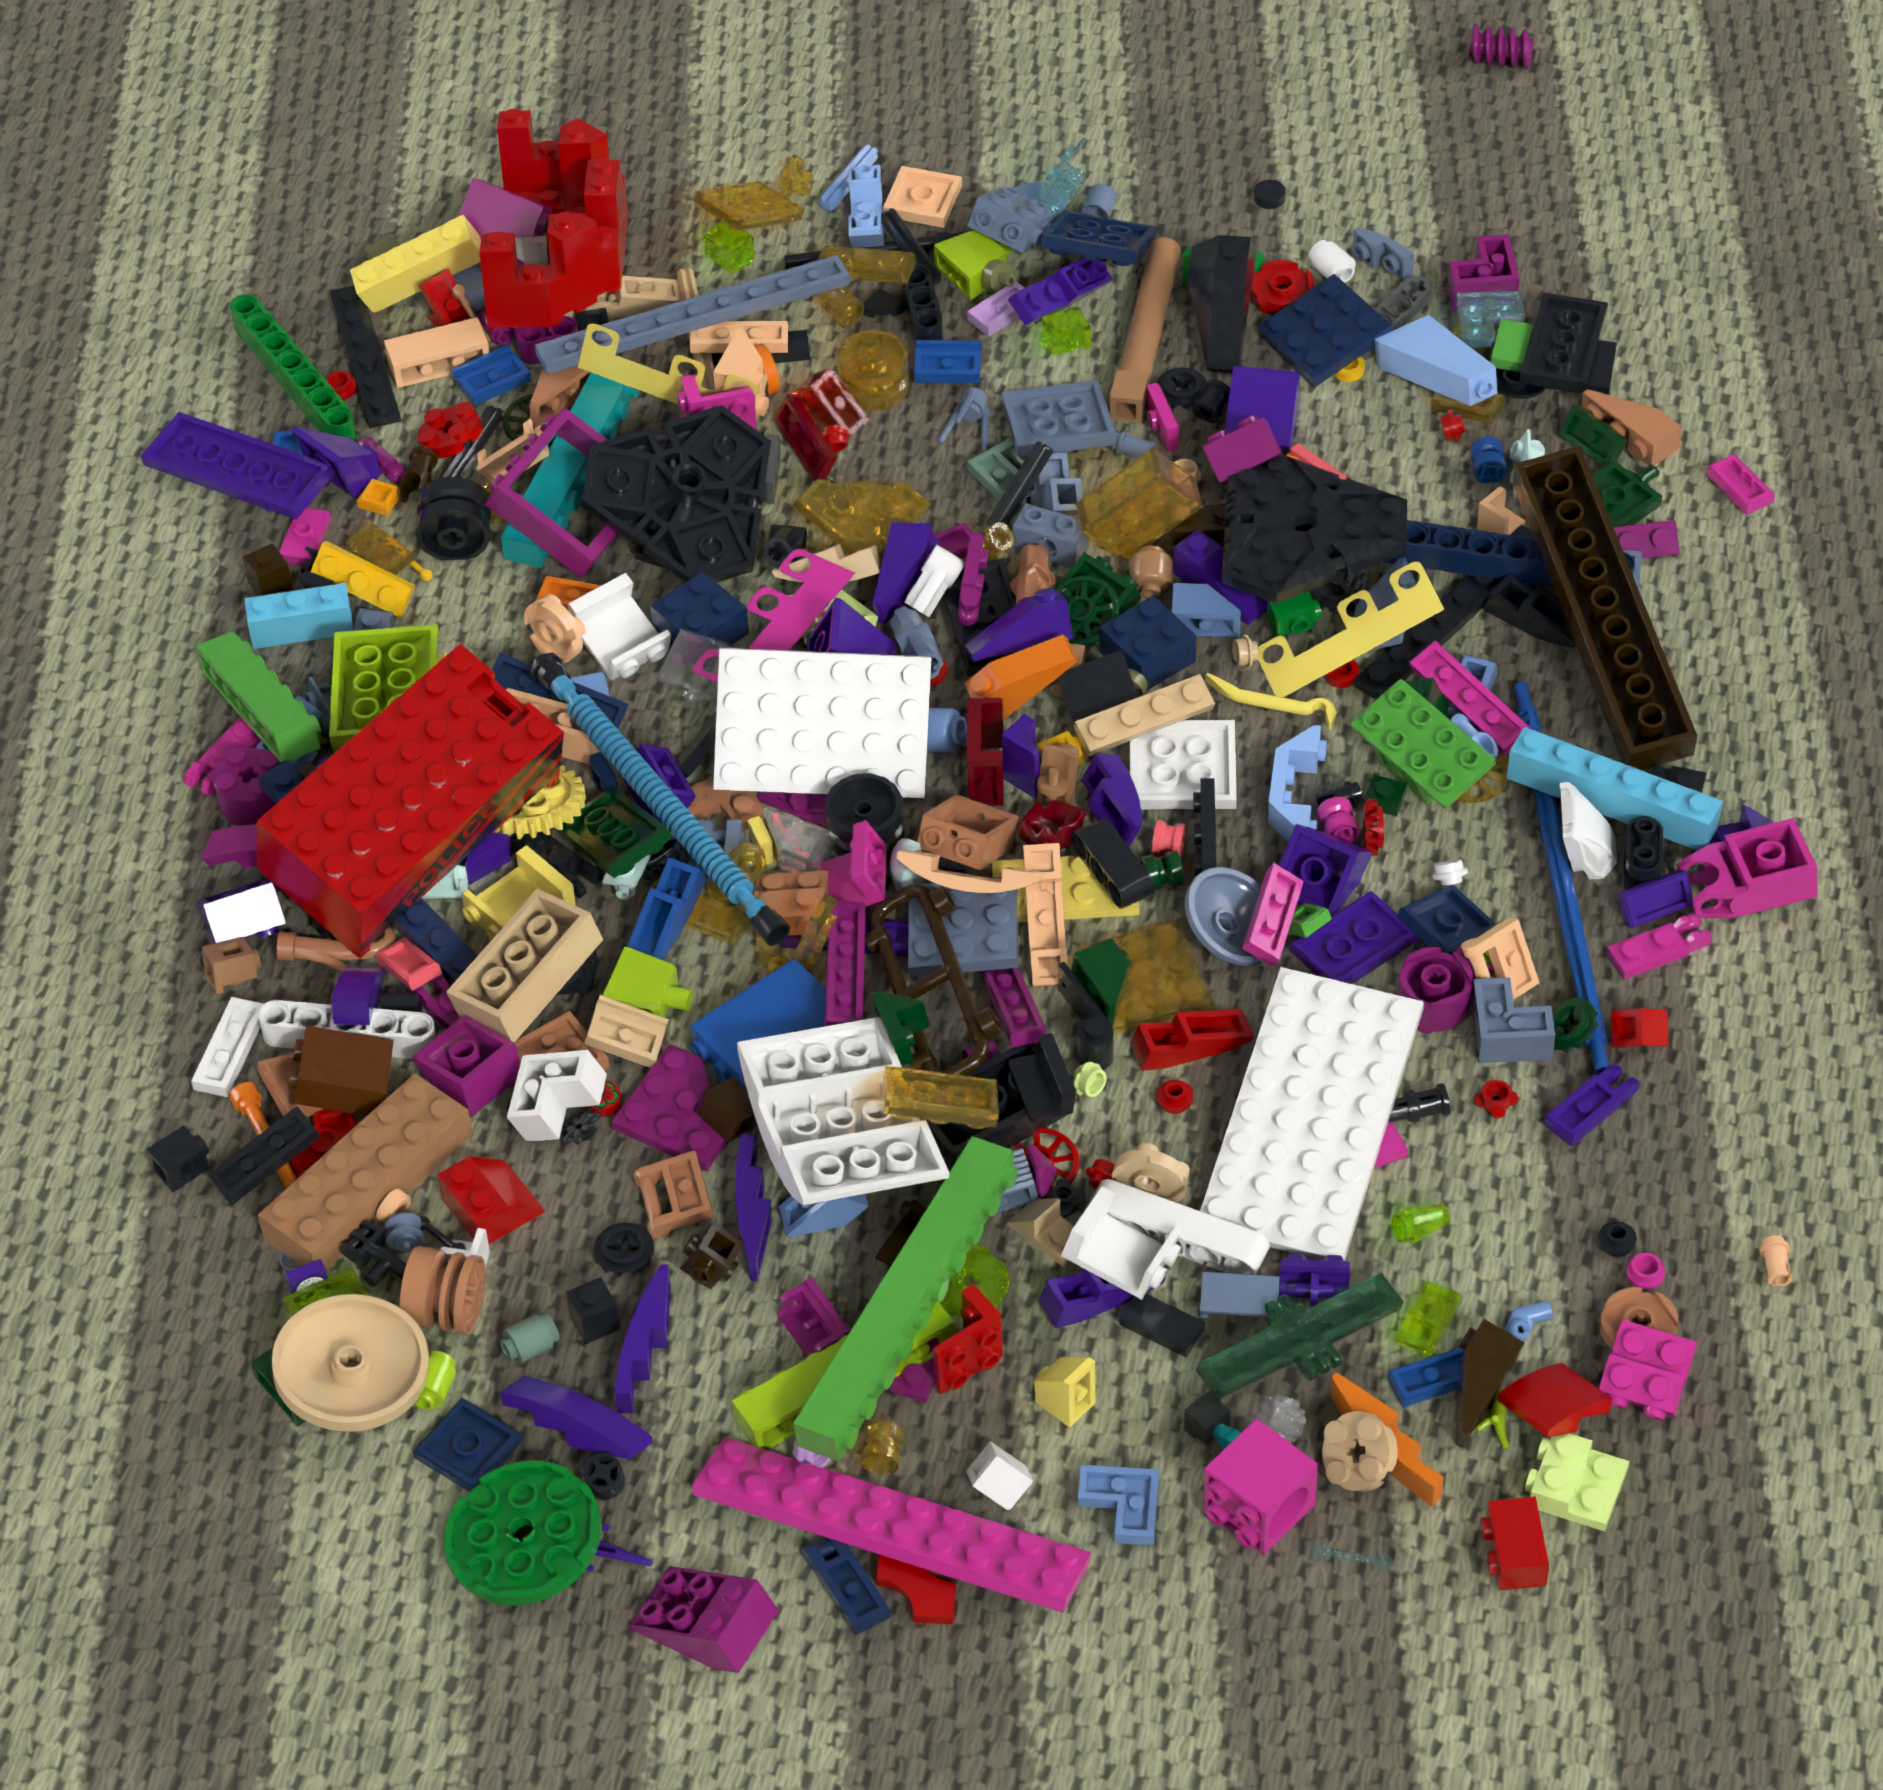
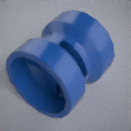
[1470,437,1507,483]

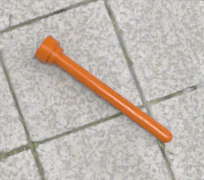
[229,1082,297,1189]

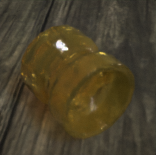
[820,286,864,328]
[860,1420,905,1474]

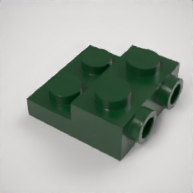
[1054,552,1141,644]

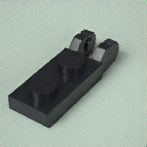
[510,831,603,899]

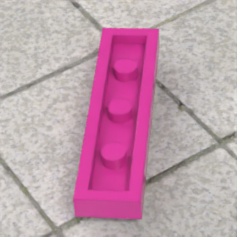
[1410,641,1530,756]

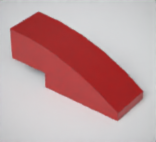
[1130,1009,1254,1071]

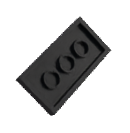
[1519,293,1608,393]
[943,558,1018,677]

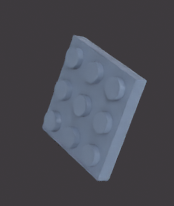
[1001,380,1116,457]
[908,877,1018,977]

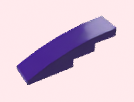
[735,1134,773,1281]
[615,1264,671,1413]
[501,1376,653,1459]

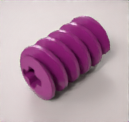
[1469,24,1535,69]

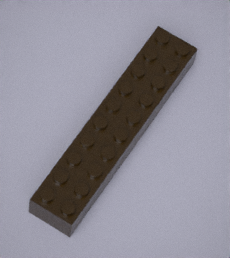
[1513,446,1697,770]

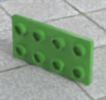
[1351,679,1496,808]

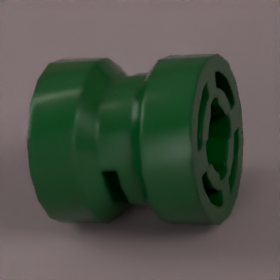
[1140,850,1184,890]

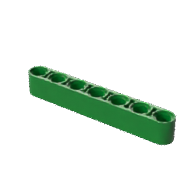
[230,294,356,441]

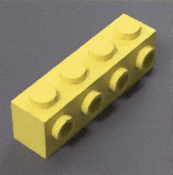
[350,215,481,313]

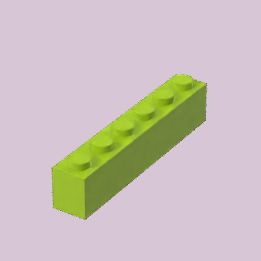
[731,1301,956,1450]

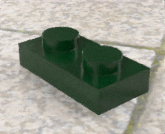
[1558,405,1628,467]

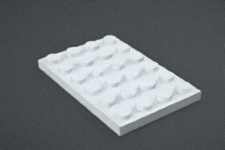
[713,648,931,798]

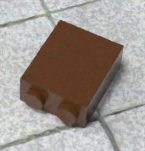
[288,1025,394,1116]

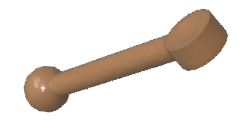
[451,284,492,344]

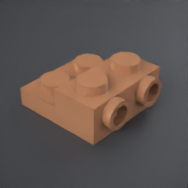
[754,870,829,938]

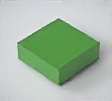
[1288,903,1332,938]

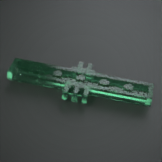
[1195,1273,1404,1400]

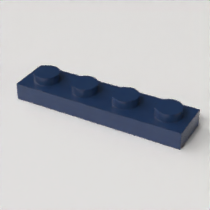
[492,653,628,730]

